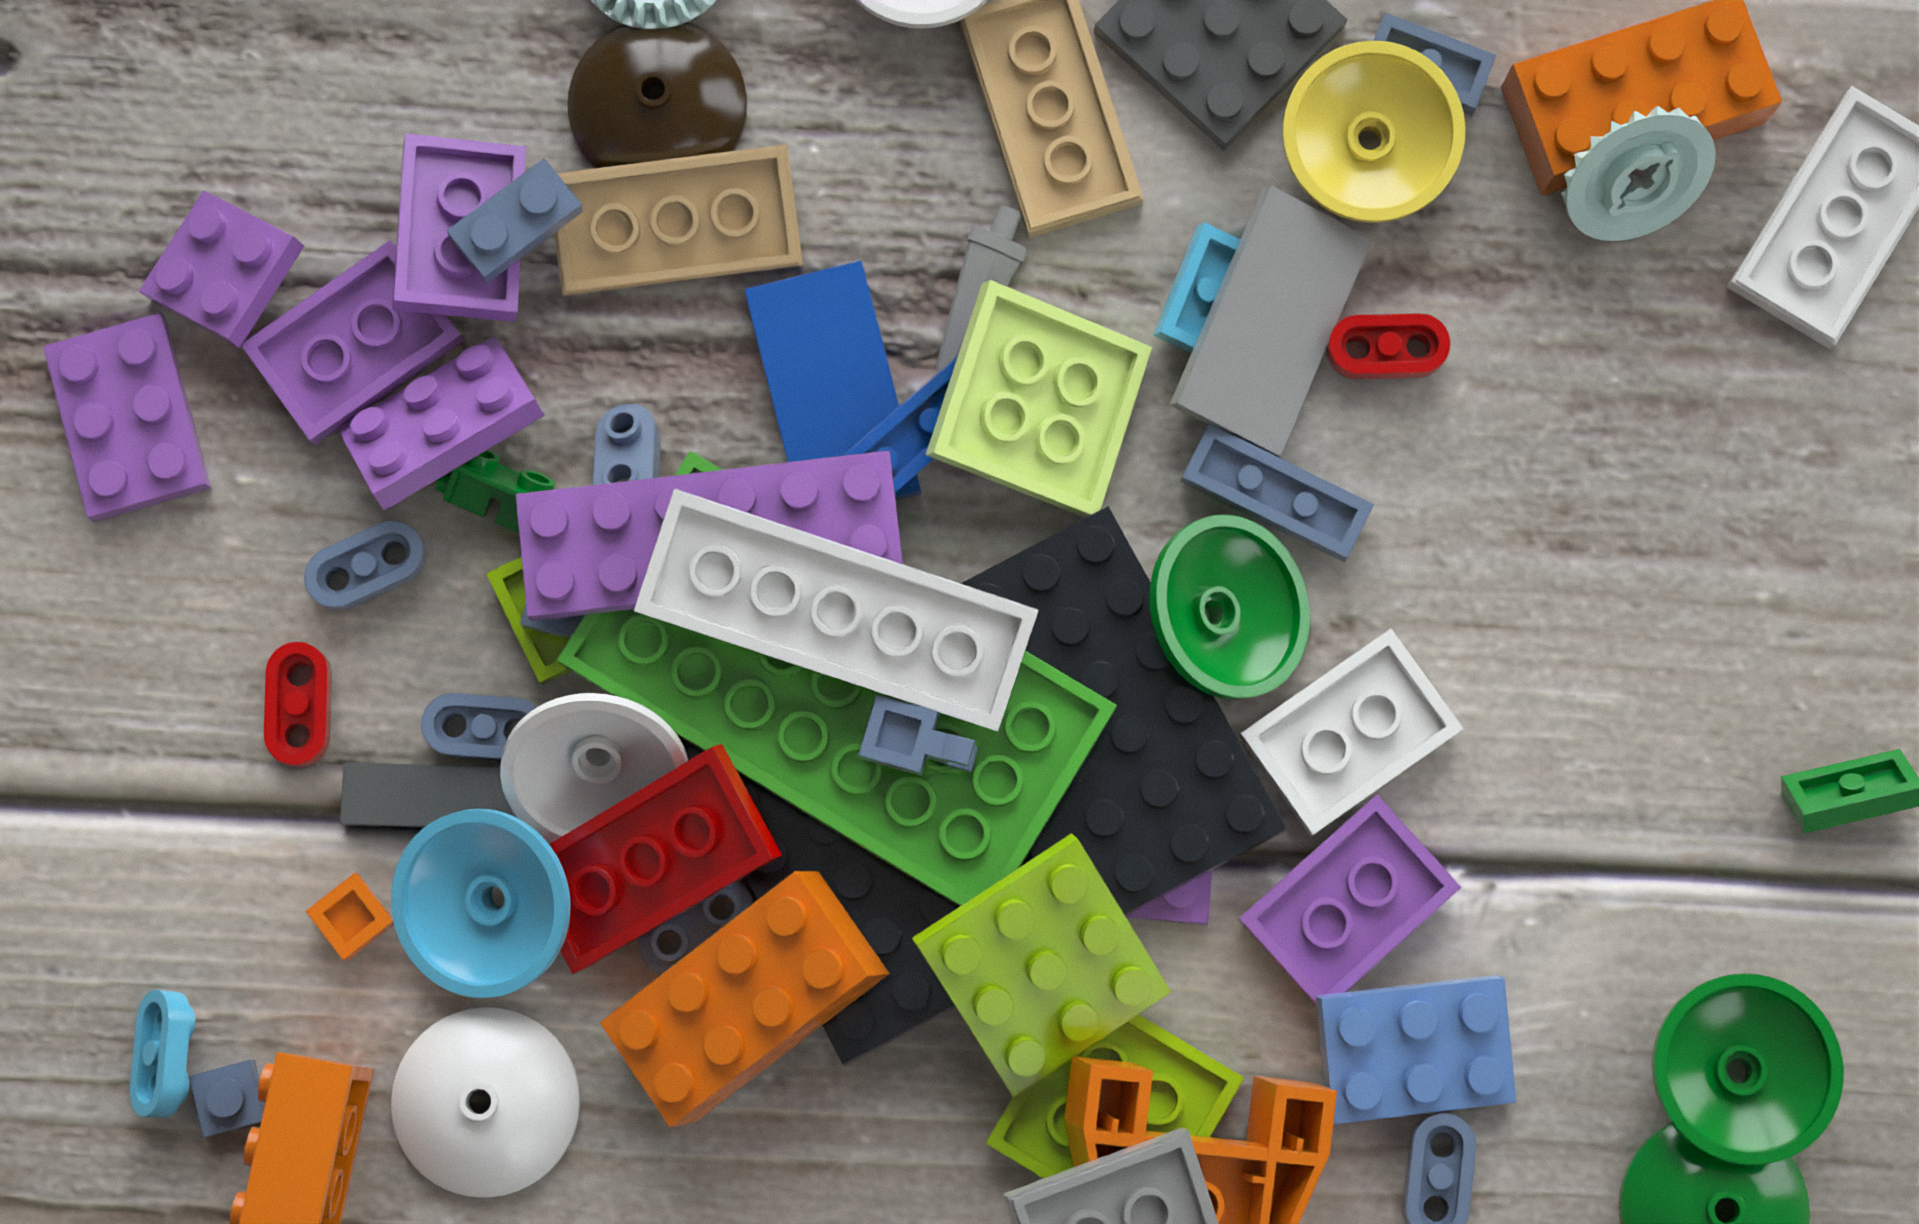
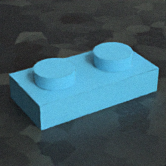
[1153,222,1240,353]

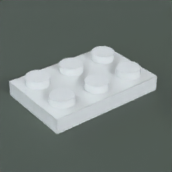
[1239,629,1464,837]

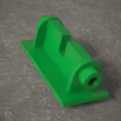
[435,450,555,533]

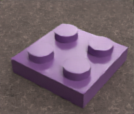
[139,190,304,348]

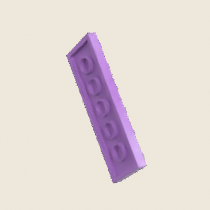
[516,450,903,621]

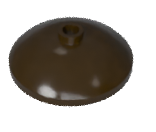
[567,22,747,168]

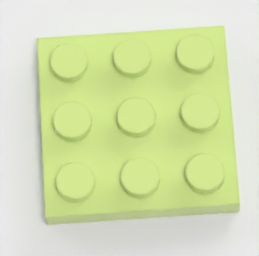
[926,280,1152,518]

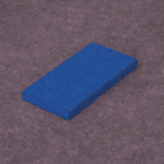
[744,260,921,501]

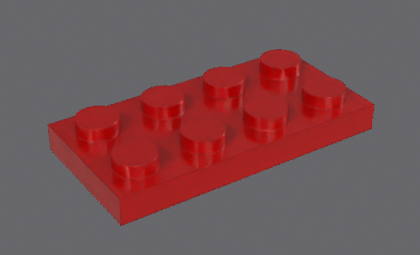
[549,744,782,974]

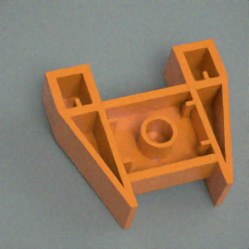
[1064,1056,1337,1224]

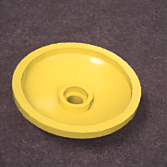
[1282,41,1465,223]

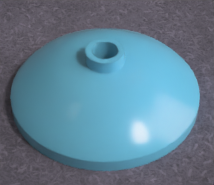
[391,809,571,998]

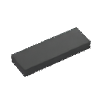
[340,762,519,828]

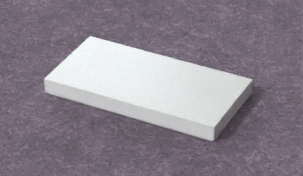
[1727,86,1919,350]

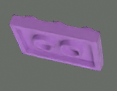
[392,133,526,322]
[241,240,464,446]
[43,313,211,522]
[337,335,545,511]
[1237,794,1461,1009]

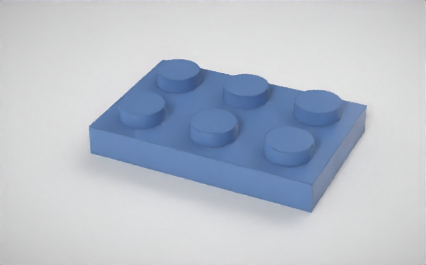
[1315,975,1516,1124]

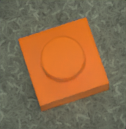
[305,872,394,962]

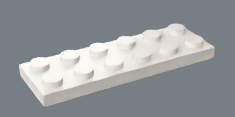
[634,489,1038,731]

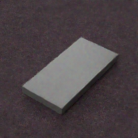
[1169,185,1372,457]

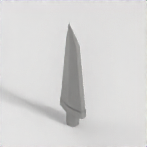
[936,205,1028,373]

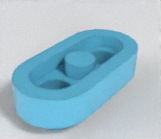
[129,990,195,1118]

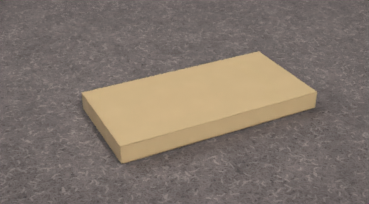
[959,0,1144,238]
[554,144,803,296]

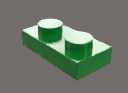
[1781,749,1919,833]

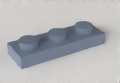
[1180,423,1374,563]

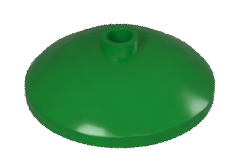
[1149,515,1310,700]
[1652,973,1844,1165]
[1619,1123,1810,1224]

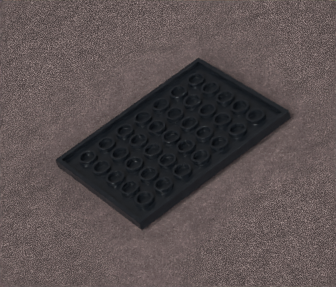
[678,506,1287,1066]

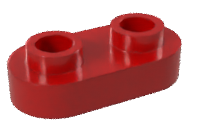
[1326,313,1451,379]
[264,642,332,767]

